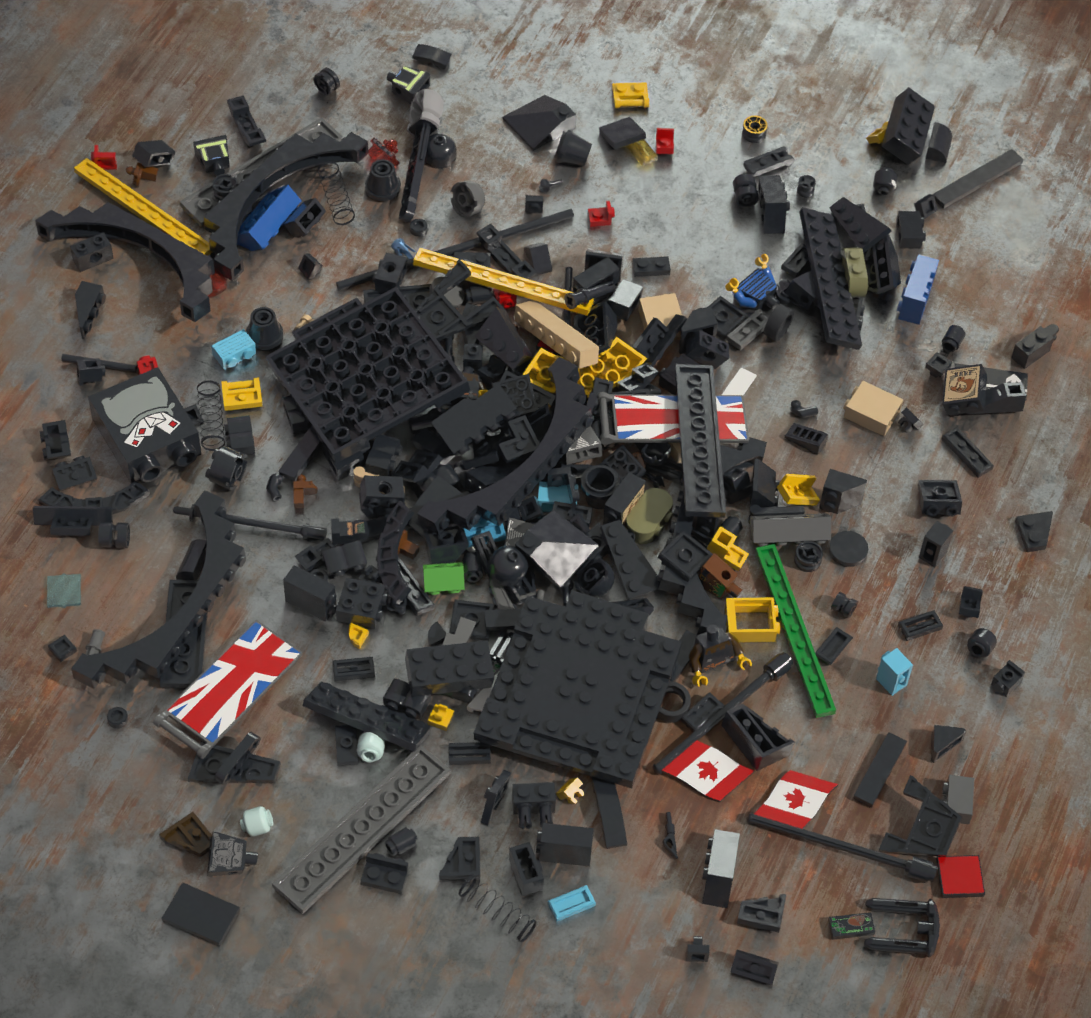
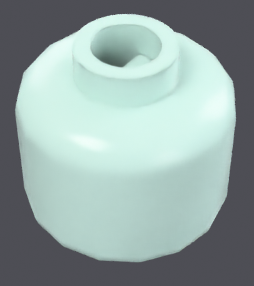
[357,732,385,762]
[240,806,273,837]

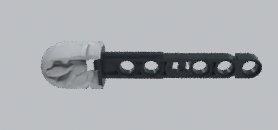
[399,89,444,223]

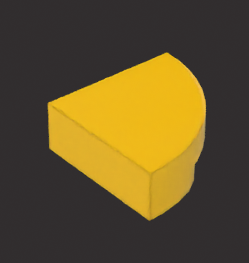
[349,623,369,649]

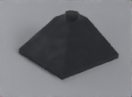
[503,95,576,151]
[515,510,599,589]

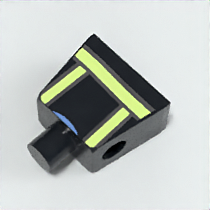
[387,66,430,105]
[193,135,230,176]

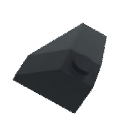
[574,301,618,354]

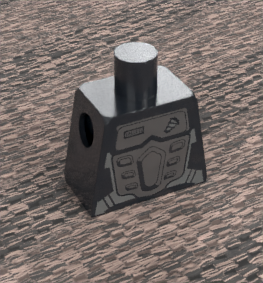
[207,832,258,876]

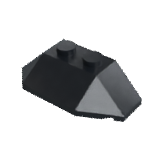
[863,234,901,294]

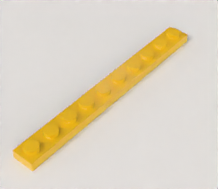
[74,158,212,256]
[413,248,594,316]

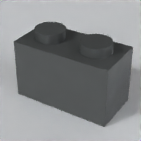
[942,775,974,824]

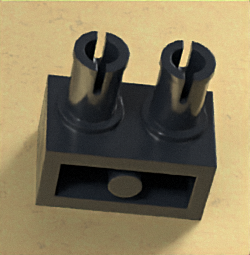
[512,782,556,829]

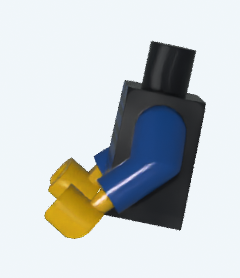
[725,254,780,311]

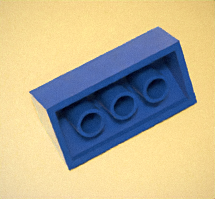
[237,185,302,251]

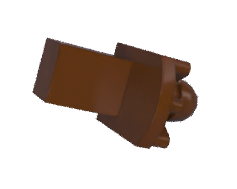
[126,162,158,187]
[293,474,318,508]
[398,530,419,560]

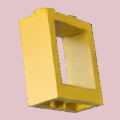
[724,597,780,643]

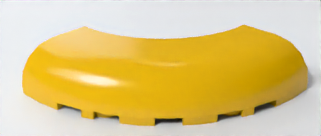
[522,337,647,394]

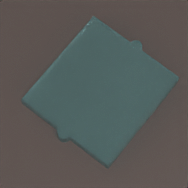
[47,573,81,608]

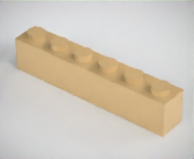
[514,300,599,369]

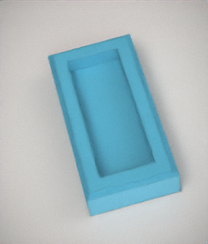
[548,885,596,922]

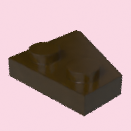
[159,812,212,857]

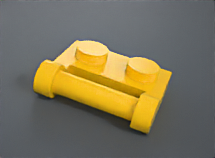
[612,82,649,109]
[221,377,263,411]

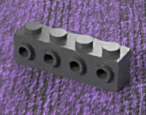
[750,513,831,546]

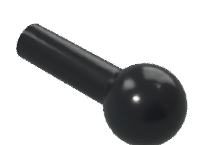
[559,578,574,607]

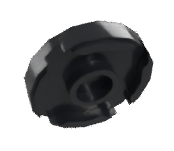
[829,531,869,567]

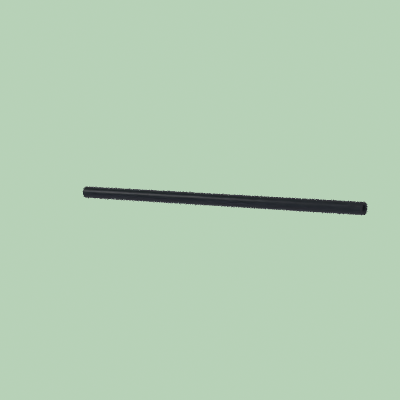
[336,209,574,291]

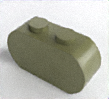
[841,248,868,298]
[625,488,673,544]

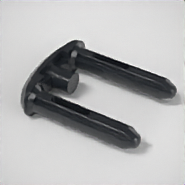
[864,898,940,958]

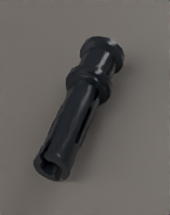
[564,281,615,309]

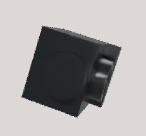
[77,358,106,386]
[991,660,1025,697]

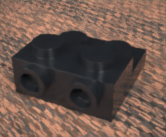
[918,480,962,517]

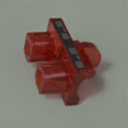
[368,138,400,167]

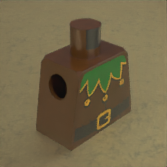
[698,553,742,599]

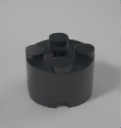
[205,446,248,490]

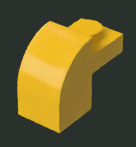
[707,526,749,571]

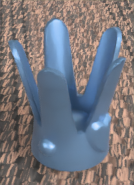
[391,238,416,259]

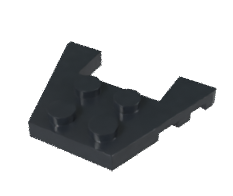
[879,775,962,857]

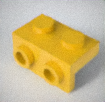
[777,474,820,506]

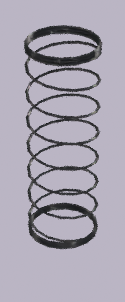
[317,162,355,225]
[197,380,225,451]
[458,874,537,943]

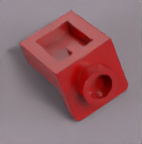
[656,128,674,154]
[91,145,117,170]
[588,201,615,227]
[493,289,517,309]
[136,355,158,374]

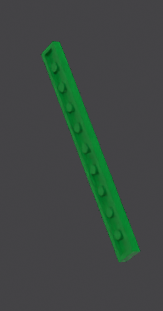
[755,544,836,718]

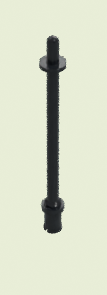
[173,504,327,540]

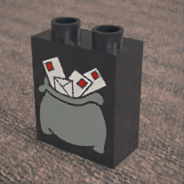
[88,367,202,484]

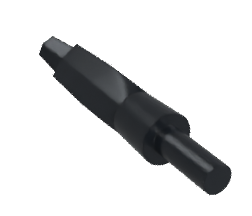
[662,812,678,859]

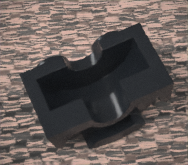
[39,420,71,460]

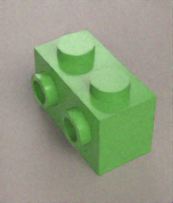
[423,562,465,595]

